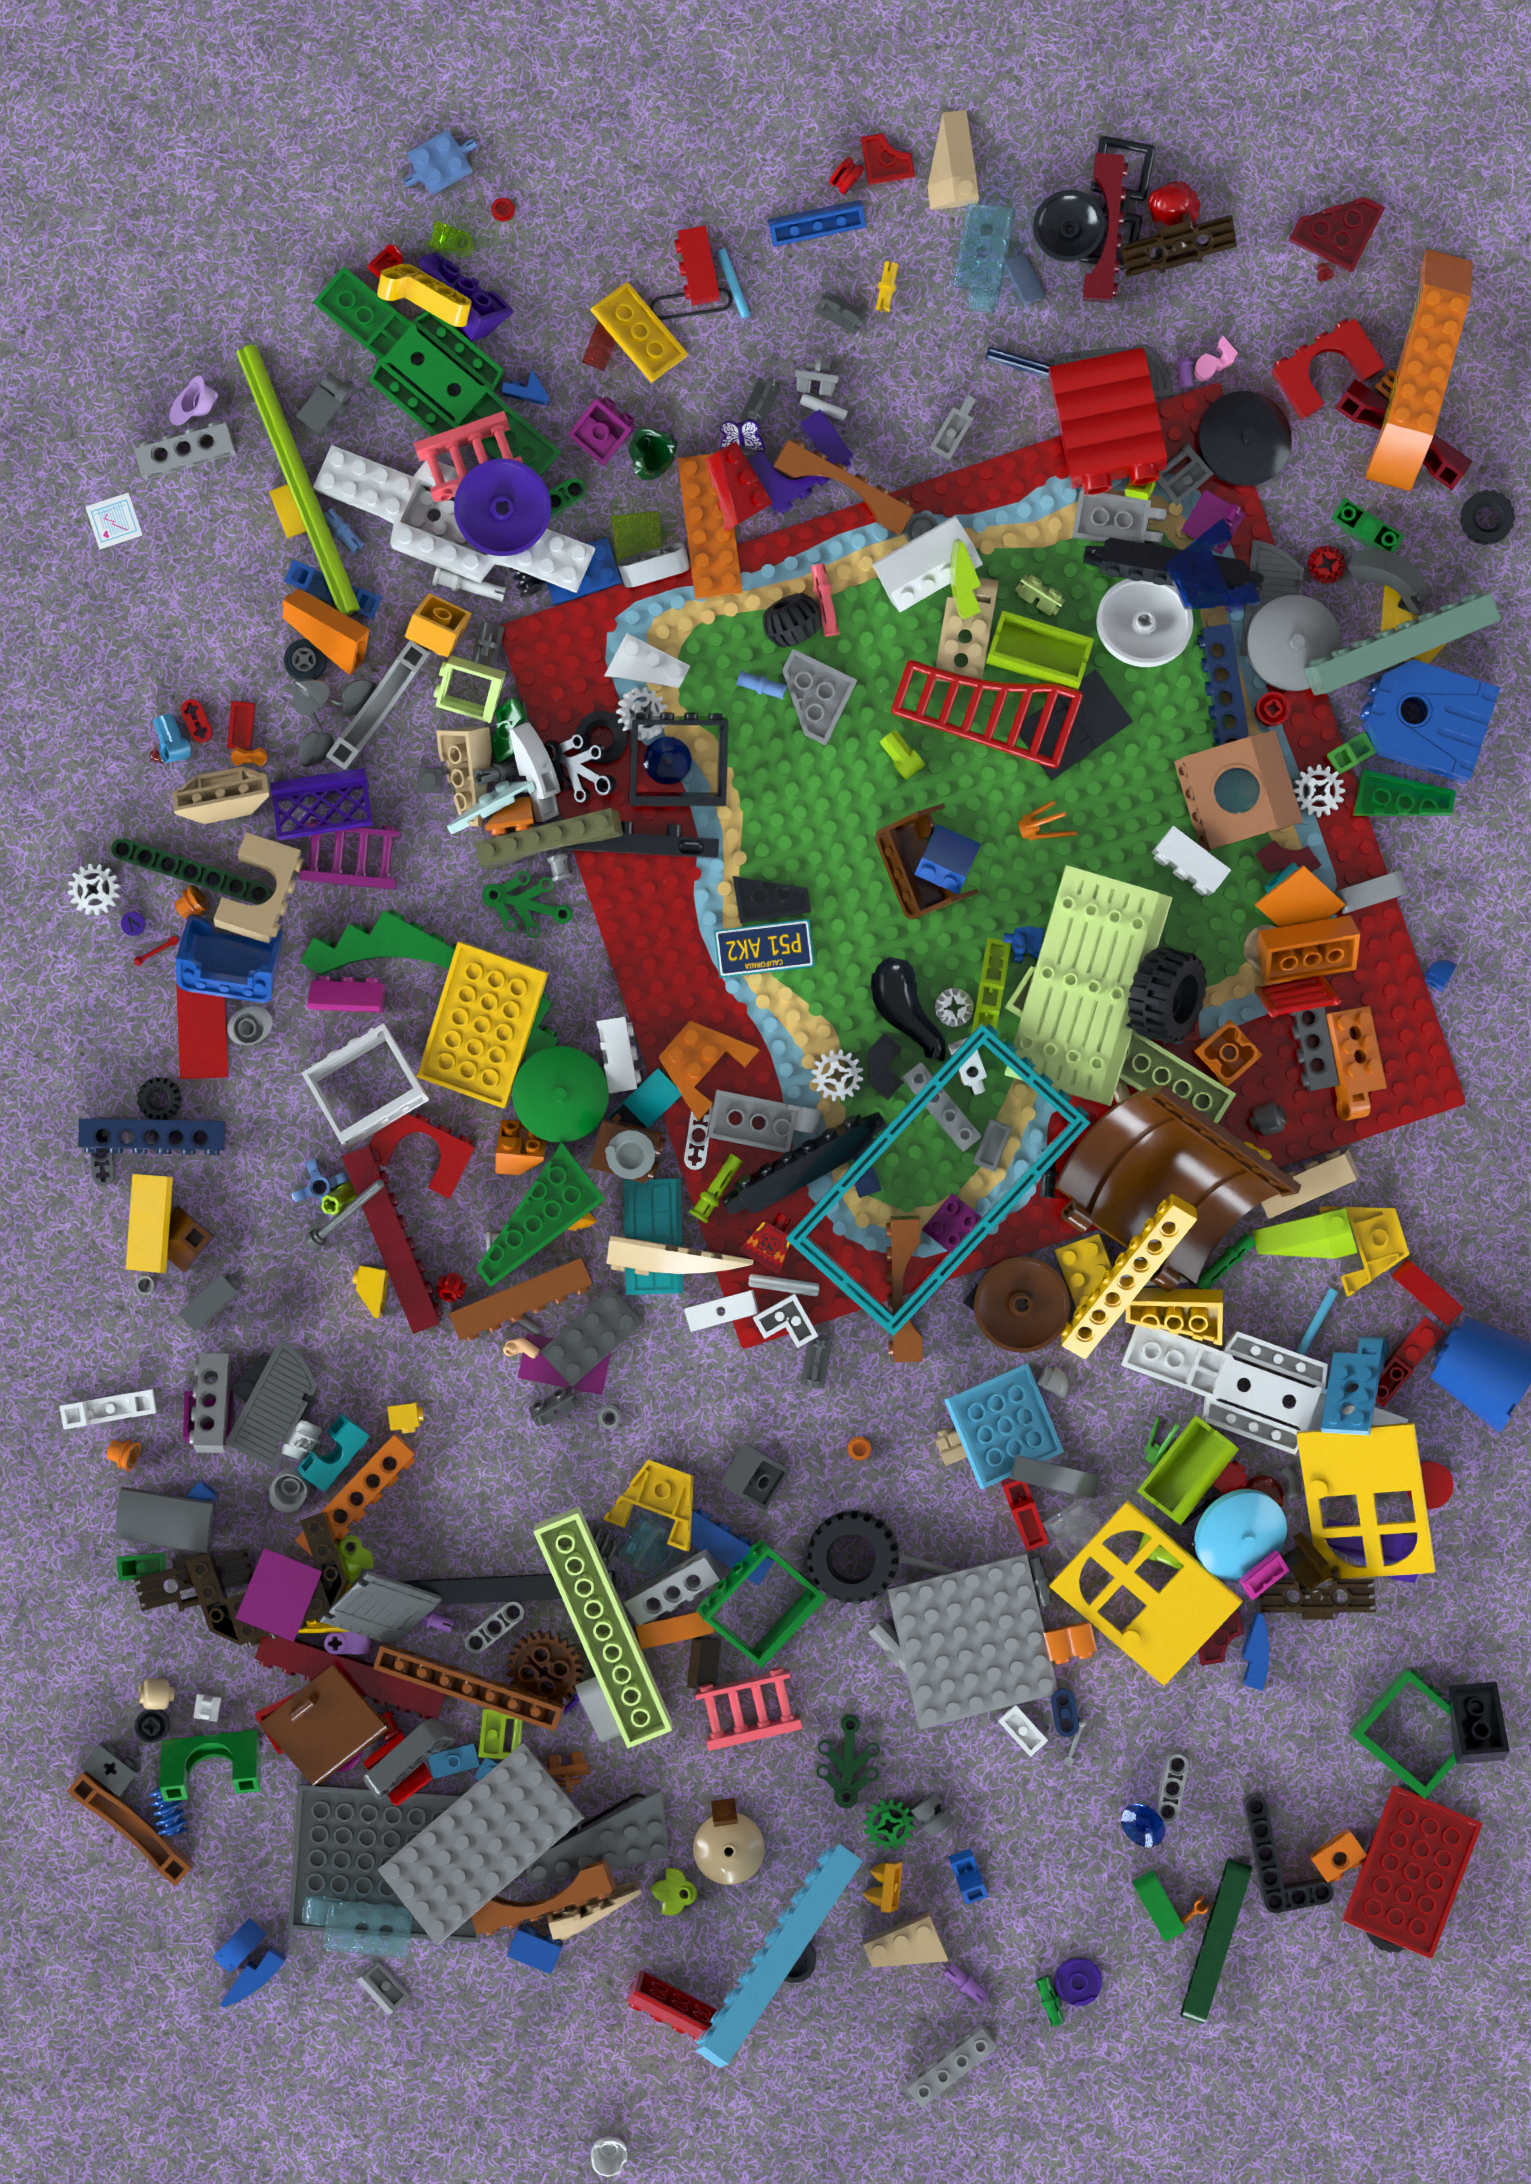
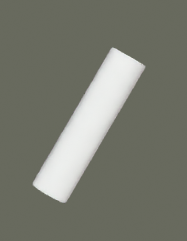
[799,393,848,422]

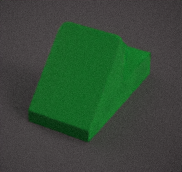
[116,1552,166,1581]

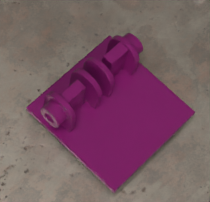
[1181,490,1246,555]
[922,1193,982,1253]

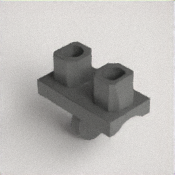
[471,622,505,668]

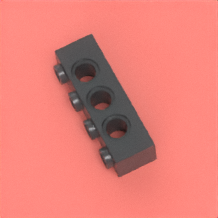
[1289,1007,1339,1091]

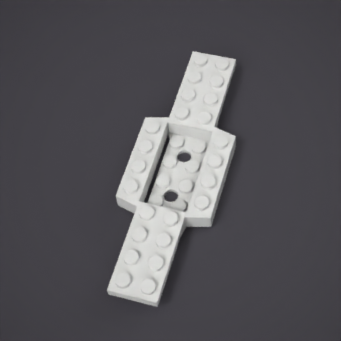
[313,445,595,593]
[1121,1325,1408,1455]

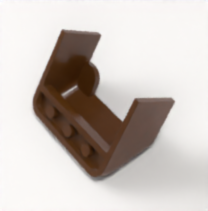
[875,803,979,919]

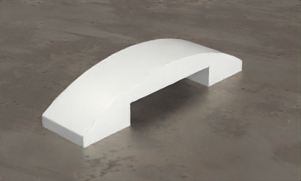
[59,1389,157,1429]

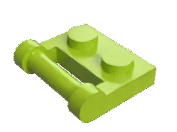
[478,1708,523,1759]

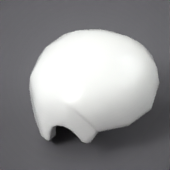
[591,2136,627,2177]

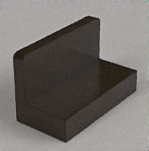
[1282,1532,1332,1591]
[687,1637,721,1688]

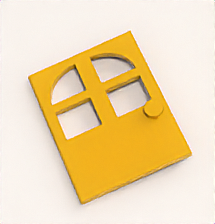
[1296,1423,1436,1580]
[1049,1500,1243,1686]

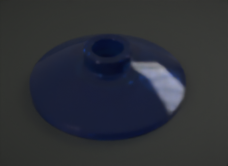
[644,737,692,785]
[1121,1804,1166,1847]

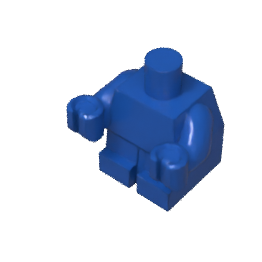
[1003,926,1044,963]

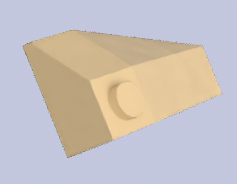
[927,110,979,210]
[436,727,492,827]
[547,1880,641,1940]

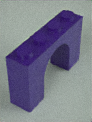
[748,409,853,515]

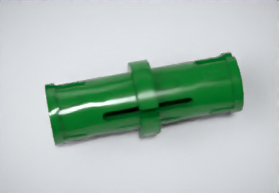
[1035,1975,1065,2027]

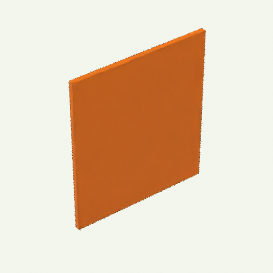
[1255,865,1346,927]

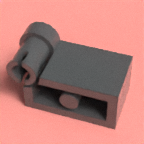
[296,372,354,437]

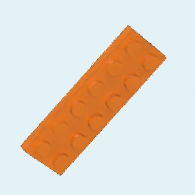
[677,453,743,600]

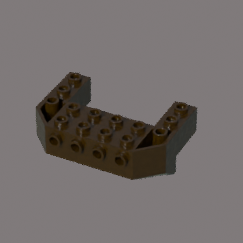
[186,1512,351,1648]

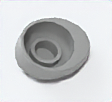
[228,1005,273,1046]
[269,1468,310,1513]

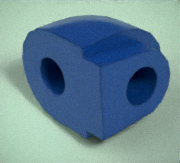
[1425,960,1458,992]

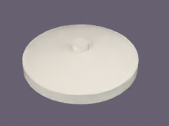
[1096,579,1193,667]

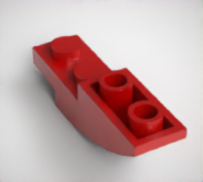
[1376,1316,1444,1407]

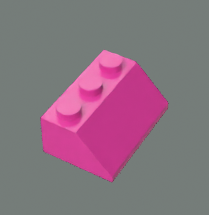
[307,976,385,1013]

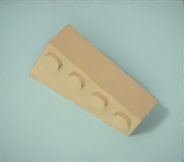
[1261,1149,1360,1219]

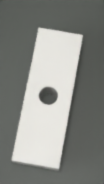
[684,1290,760,1332]

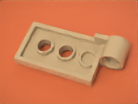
[936,577,998,685]

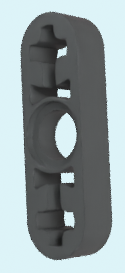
[90,1117,115,1186]

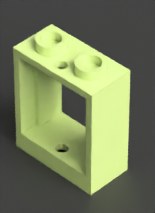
[434,655,506,723]

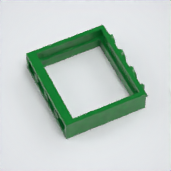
[696,1539,827,1668]
[1348,1667,1456,1799]

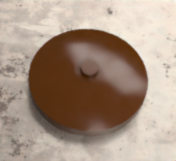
[973,1256,1070,1353]

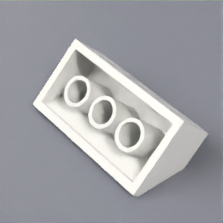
[872,516,983,612]

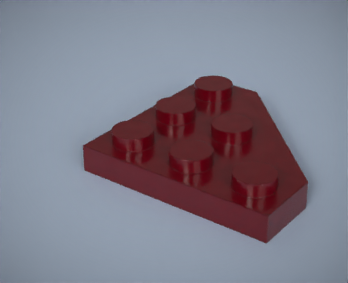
[1288,197,1385,273]

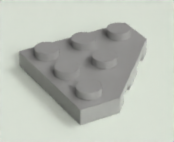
[782,649,857,745]

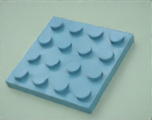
[944,1363,1064,1489]

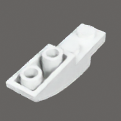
[509,723,561,822]

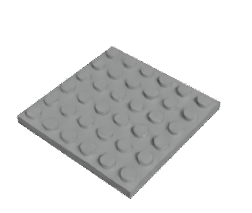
[886,1553,1058,1729]

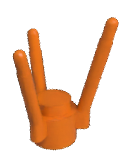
[1017,800,1077,841]

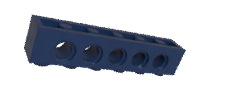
[1197,623,1249,772]
[78,1119,226,1155]

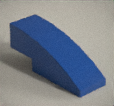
[1241,1611,1269,1691]
[220,1946,287,2008]

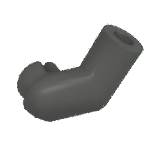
[1279,1463,1301,1501]

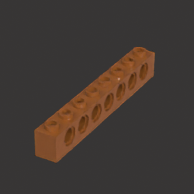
[373,1643,566,1732]

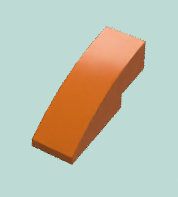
[635,1611,716,1649]

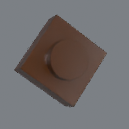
[711,1798,738,1827]

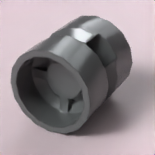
[910,1791,955,1837]

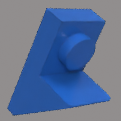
[502,369,550,406]

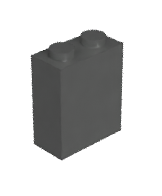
[179,1273,243,1331]

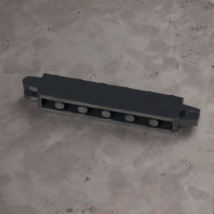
[1083,537,1265,598]
[722,1112,887,1214]

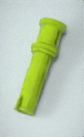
[689,1154,743,1224]

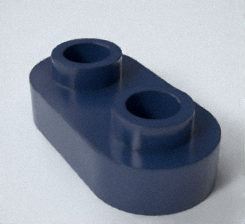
[1051,1688,1079,1737]

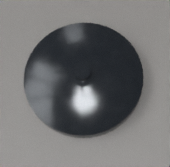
[1197,391,1292,487]

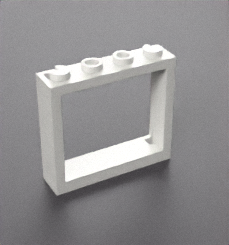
[302,1023,429,1149]

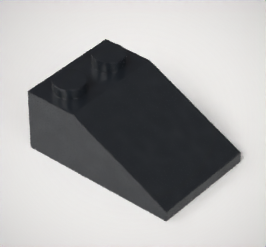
[1448,1682,1510,1764]

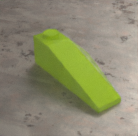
[1252,1206,1358,1259]

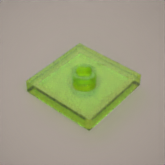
[611,511,663,564]

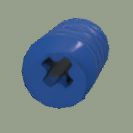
[149,1786,189,1836]

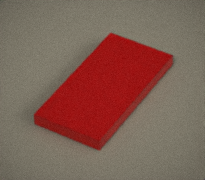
[176,984,229,1079]

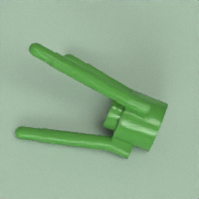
[1143,1417,1179,1466]

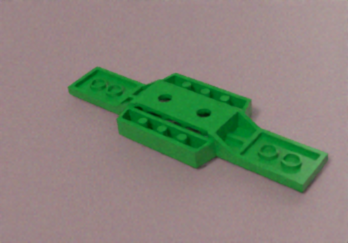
[313,266,562,478]

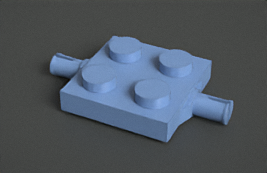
[403,129,477,196]

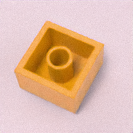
[405,593,472,658]

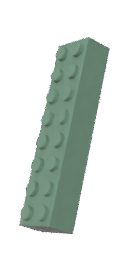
[1304,591,1501,695]

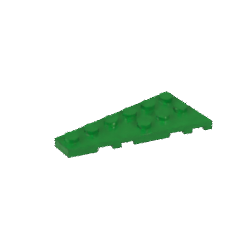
[476,1142,606,1287]

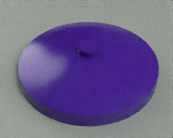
[454,459,551,556]

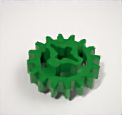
[863,1797,915,1851]

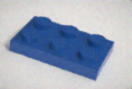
[546,537,622,606]

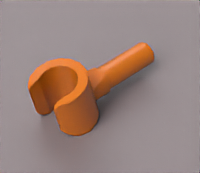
[1181,1895,1212,1924]

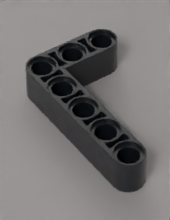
[1243,1793,1334,1913]

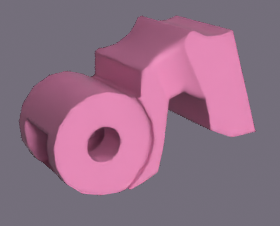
[1193,336,1238,381]

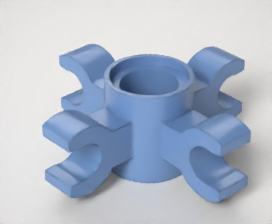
[291,1159,350,1215]

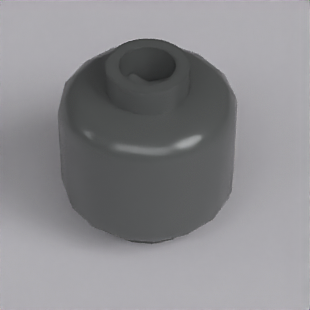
[1250,1102,1287,1136]

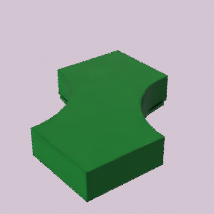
[491,697,527,764]

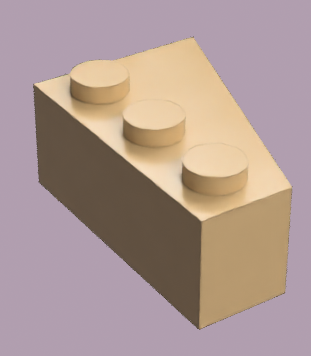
[862,1911,948,1967]

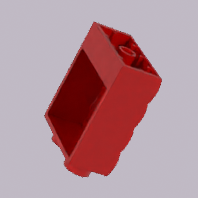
[1049,347,1167,495]

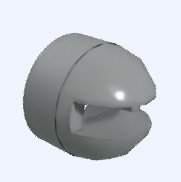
[136,1276,157,1295]

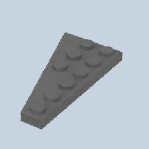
[525,1788,670,1884]

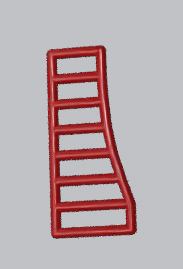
[891,660,1083,769]

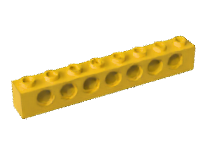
[1060,1194,1197,1359]

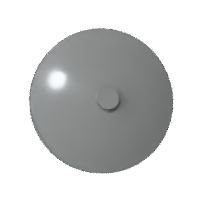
[1246,595,1342,692]

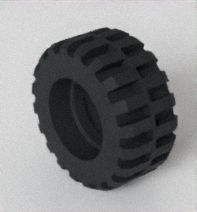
[1128,947,1207,1043]
[806,1510,900,1604]

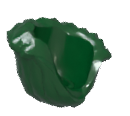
[628,427,677,480]

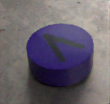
[121,912,146,936]

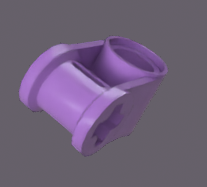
[324,1632,371,1654]

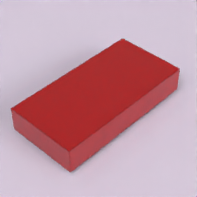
[227,701,256,751]

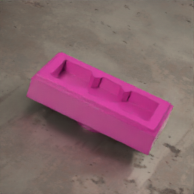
[1239,1550,1290,1600]

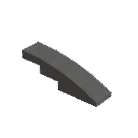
[1010,1455,1101,1498]

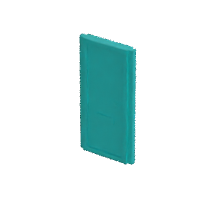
[623,1179,683,1295]

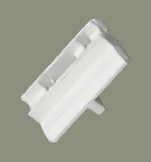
[281,1420,322,1460]

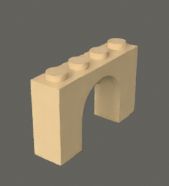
[214,832,304,944]

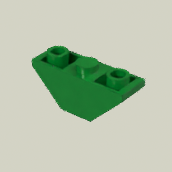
[1331,497,1405,553]

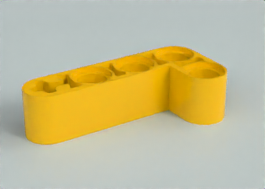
[377,264,471,327]

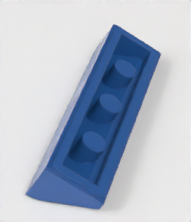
[768,200,866,247]

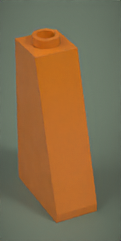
[282,588,370,675]

